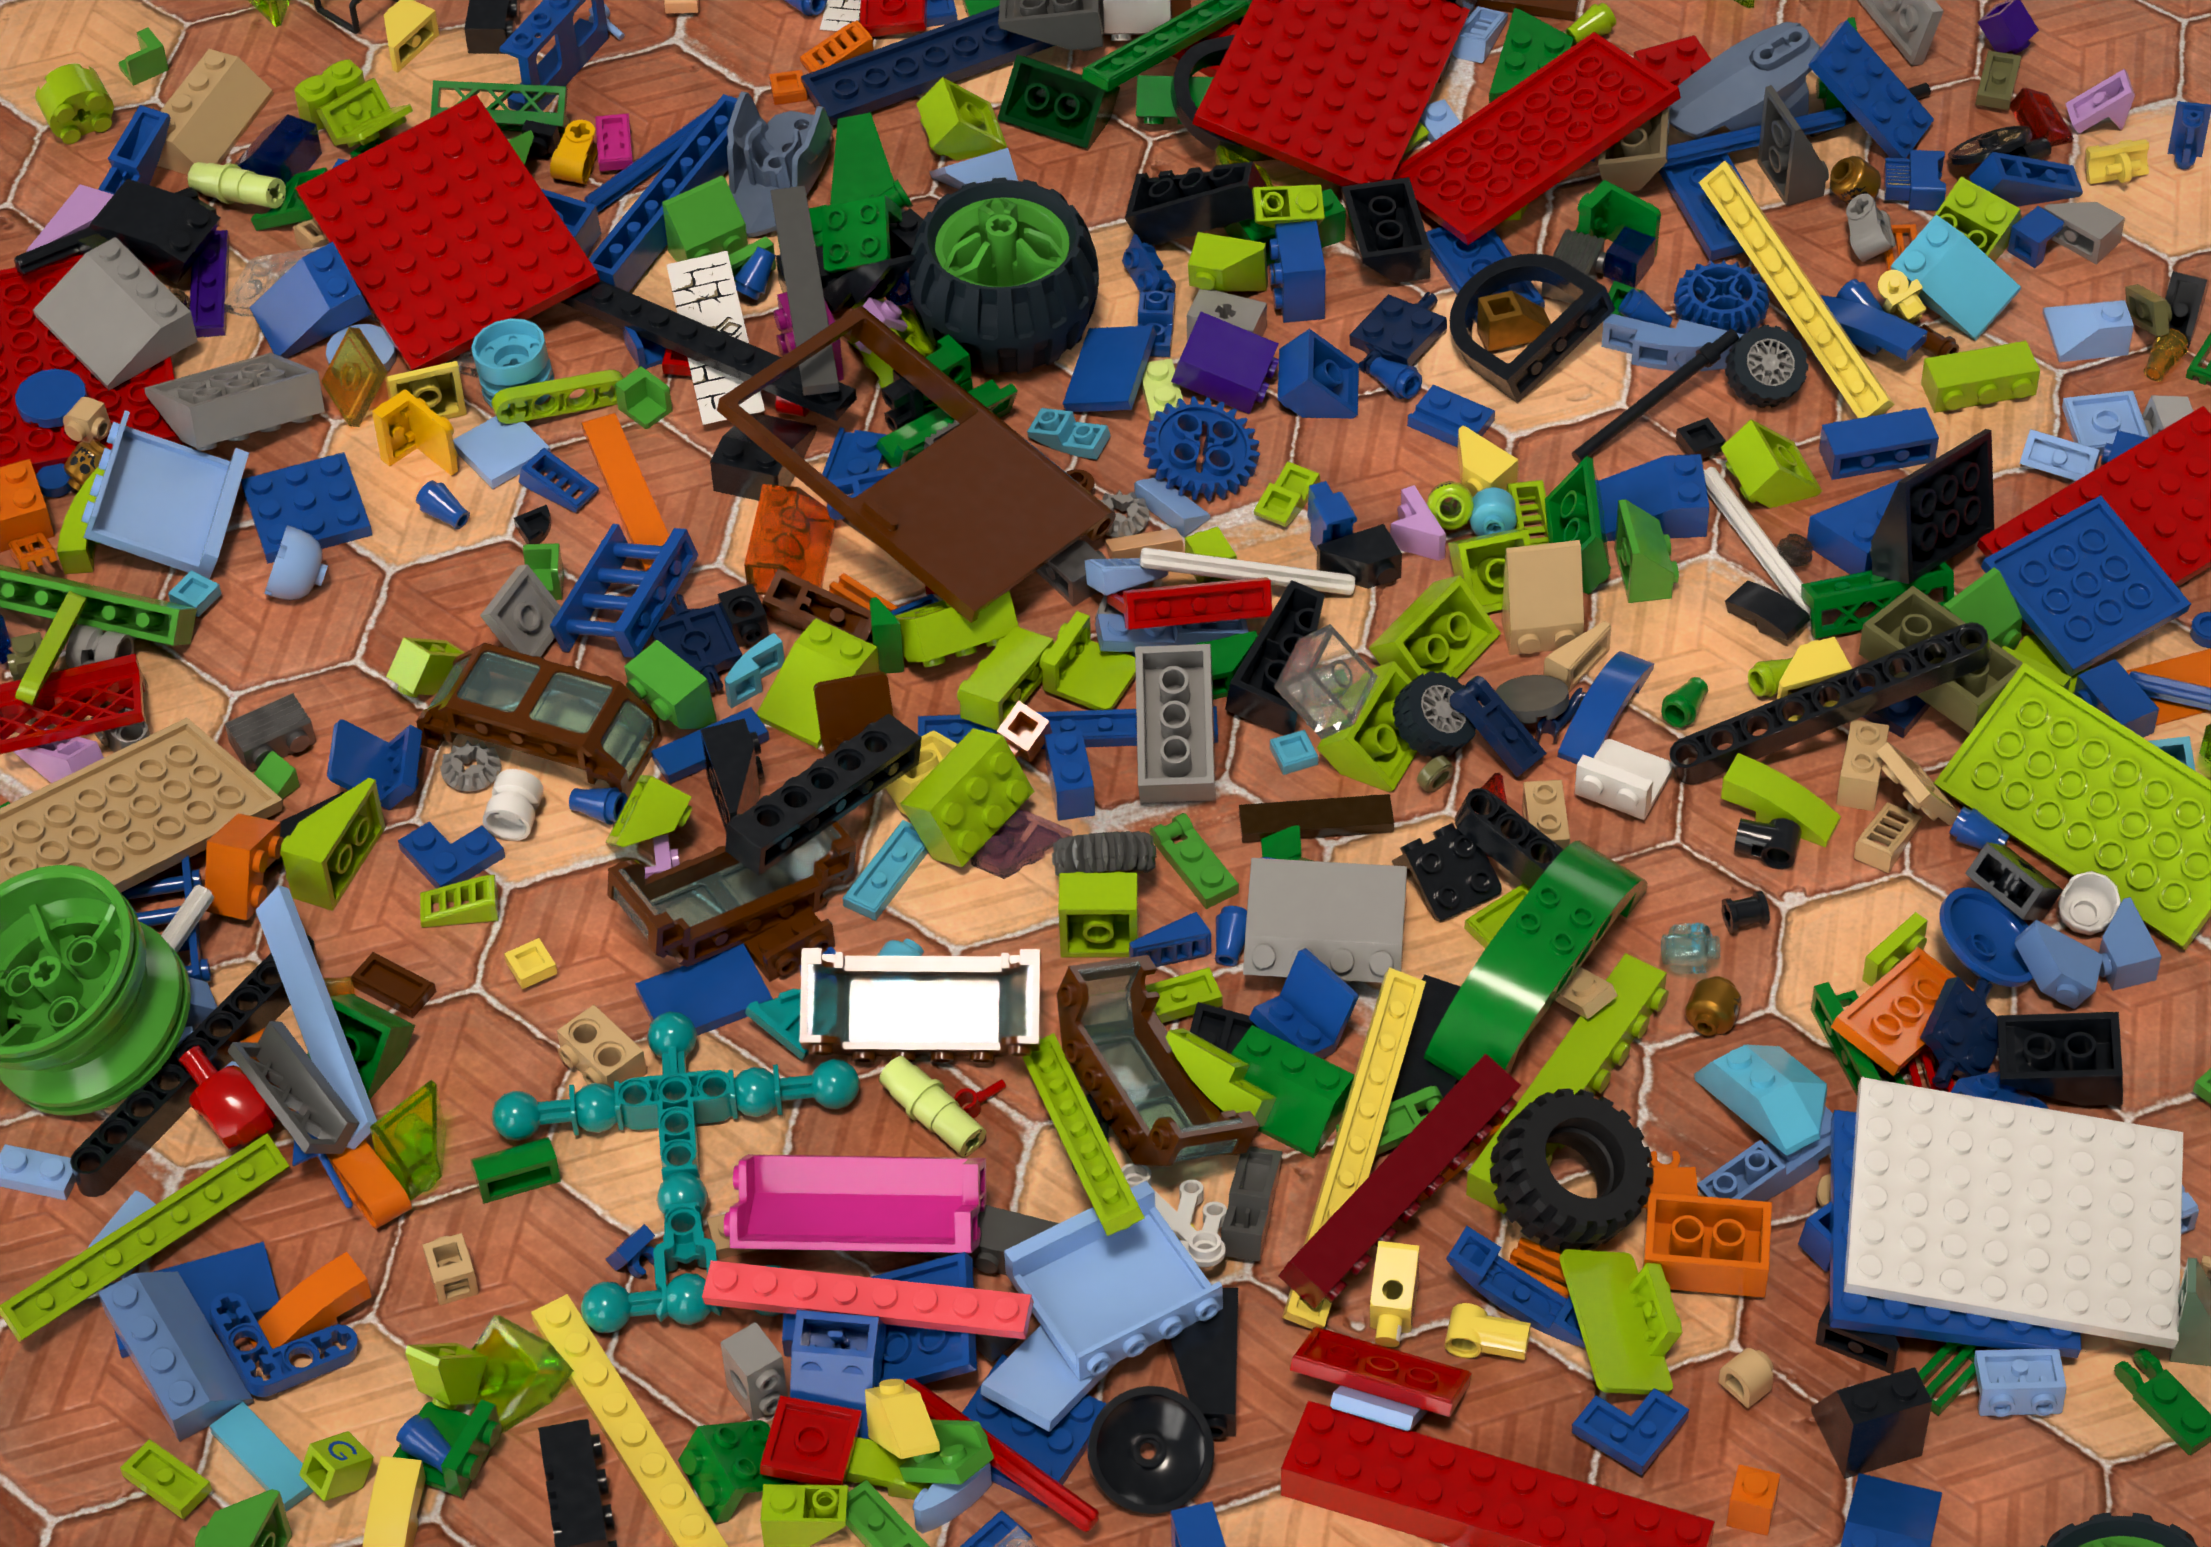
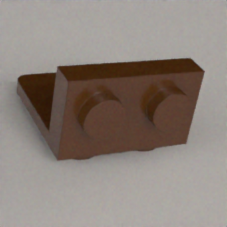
[813,671,894,757]

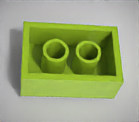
[900,728,1035,867]

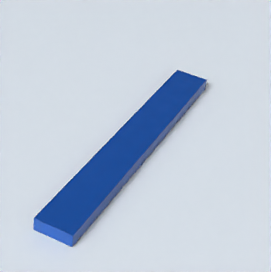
[918,706,1218,749]

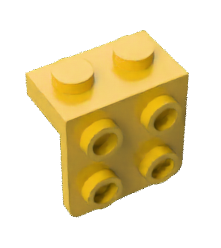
[372,389,458,476]

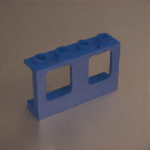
[499,0,609,112]

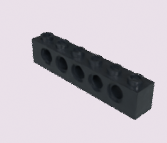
[725,713,922,876]

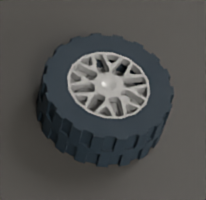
[1725,325,1809,408]
[1393,671,1476,759]

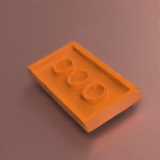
[1831,947,1974,1076]

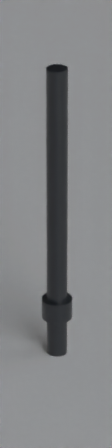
[1572,329,1739,463]

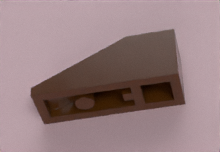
[762,568,872,641]

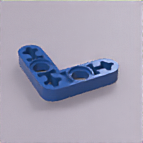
[210,1292,358,1397]

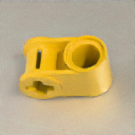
[550,120,598,184]

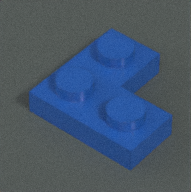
[398,821,505,888]
[1572,1388,1689,1476]

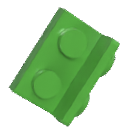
[899,1420,994,1484]

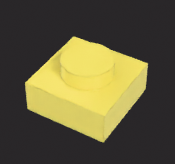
[504,938,557,989]

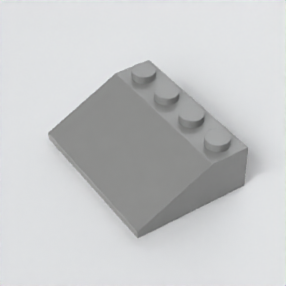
[33,237,198,390]
[144,353,325,450]
[1243,858,1407,983]

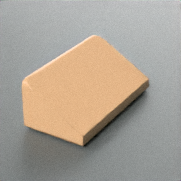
[1105,528,1183,559]

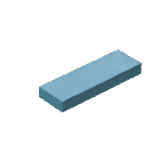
[842,820,928,921]
[209,1402,314,1512]

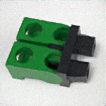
[882,334,973,431]

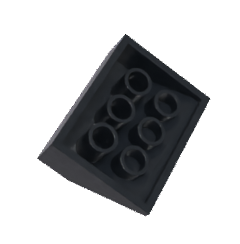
[1870,429,1994,584]

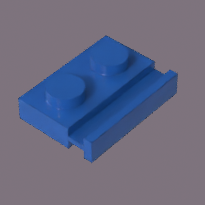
[1407,384,1495,448]
[822,427,886,480]

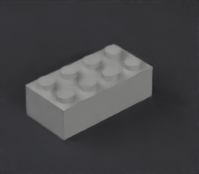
[1135,644,1216,803]

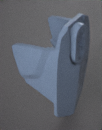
[1669,22,1820,139]
[727,91,833,237]

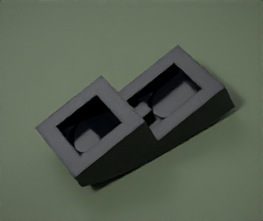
[1725,580,1810,640]

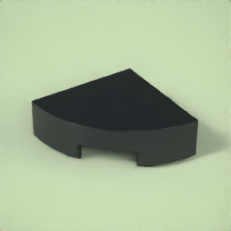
[514,505,551,544]

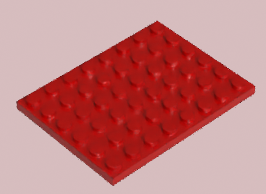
[1192,0,1470,186]
[295,94,600,371]
[0,254,186,474]

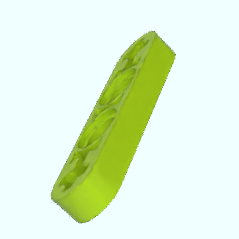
[491,370,624,424]
[15,591,87,706]

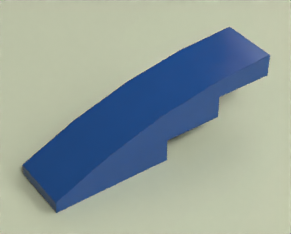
[1787,295,1928,361]

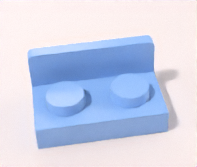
[1974,1349,2067,1417]

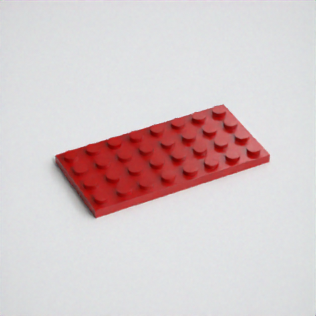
[1393,32,1681,245]
[1977,406,2211,587]

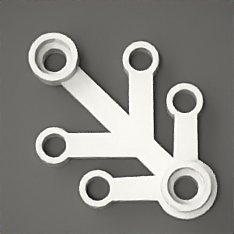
[1121,1163,1227,1267]

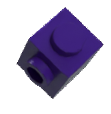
[1977,0,2039,54]

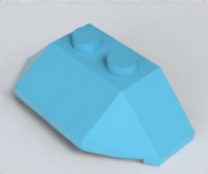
[1694,1045,1828,1156]

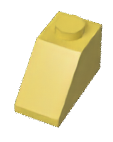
[384,0,439,73]
[1457,425,1518,498]
[865,1379,940,1459]

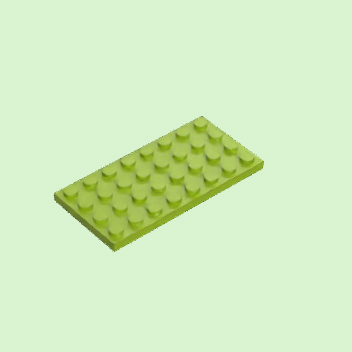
[1933,662,2211,950]

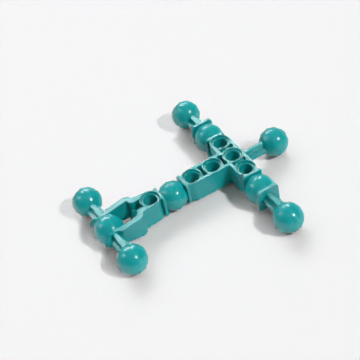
[491,1011,860,1333]

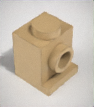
[422,1233,479,1305]

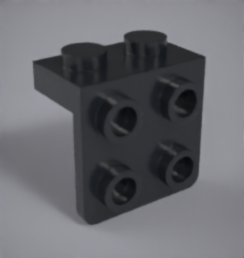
[1392,823,1502,921]

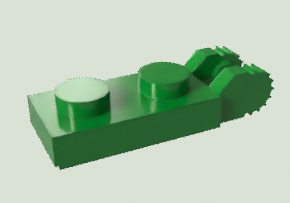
[2114,1348,2211,1456]

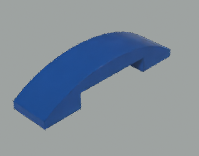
[1557,651,1654,764]
[1446,1226,1585,1348]

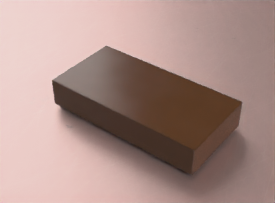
[349,952,436,1018]

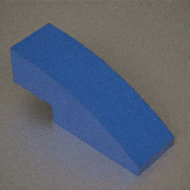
[98,105,171,194]

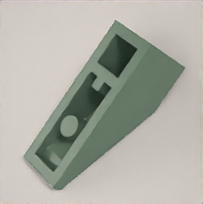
[2170,1257,2211,1366]

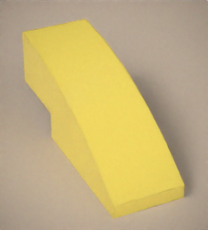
[362,1456,426,1547]

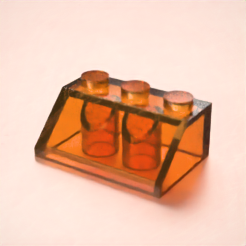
[744,484,836,595]

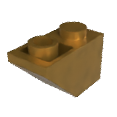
[1477,290,1551,351]

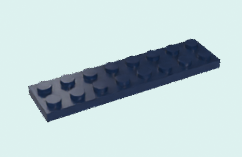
[801,6,1055,126]

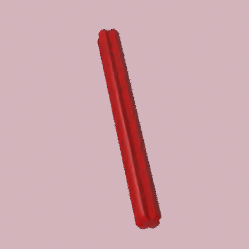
[905,1378,1099,1532]

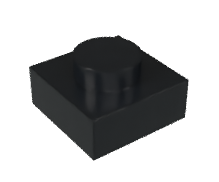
[521,120,560,158]
[1676,417,1726,459]

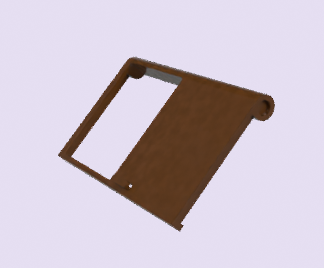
[717,306,1116,623]

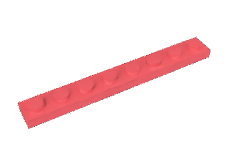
[702,1260,1034,1340]

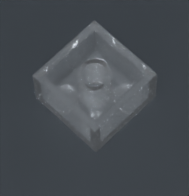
[1274,624,1378,739]

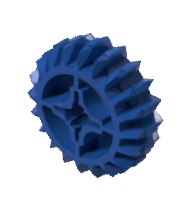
[1674,259,1769,334]

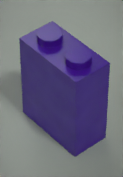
[1171,311,1279,414]

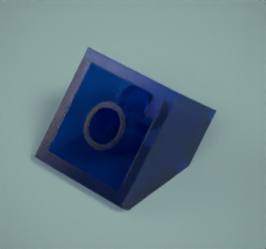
[235,114,322,185]

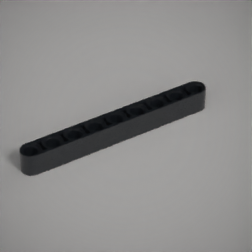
[1669,622,1992,785]
[70,935,320,1197]

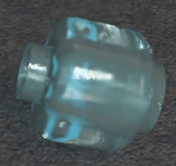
[1661,923,1720,974]

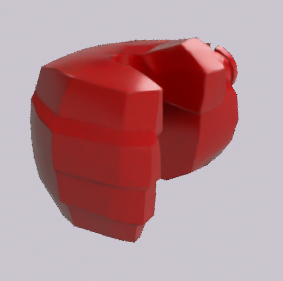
[179,1046,278,1152]

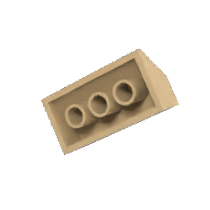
[157,49,273,175]

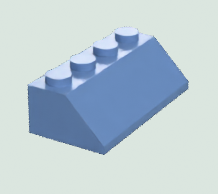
[98,1271,254,1442]

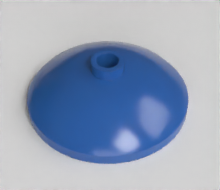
[1939,887,2033,987]

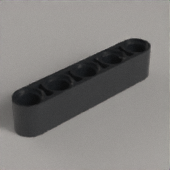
[1455,788,1564,888]

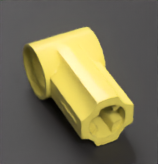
[1444,1303,1531,1360]

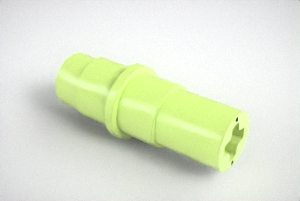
[187,162,286,209]
[879,1056,986,1157]

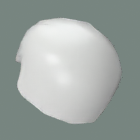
[2058,871,2121,935]

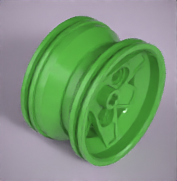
[0,865,191,1116]

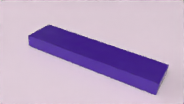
[190,230,229,338]

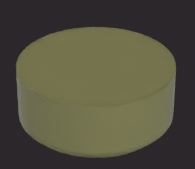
[1417,755,1454,793]

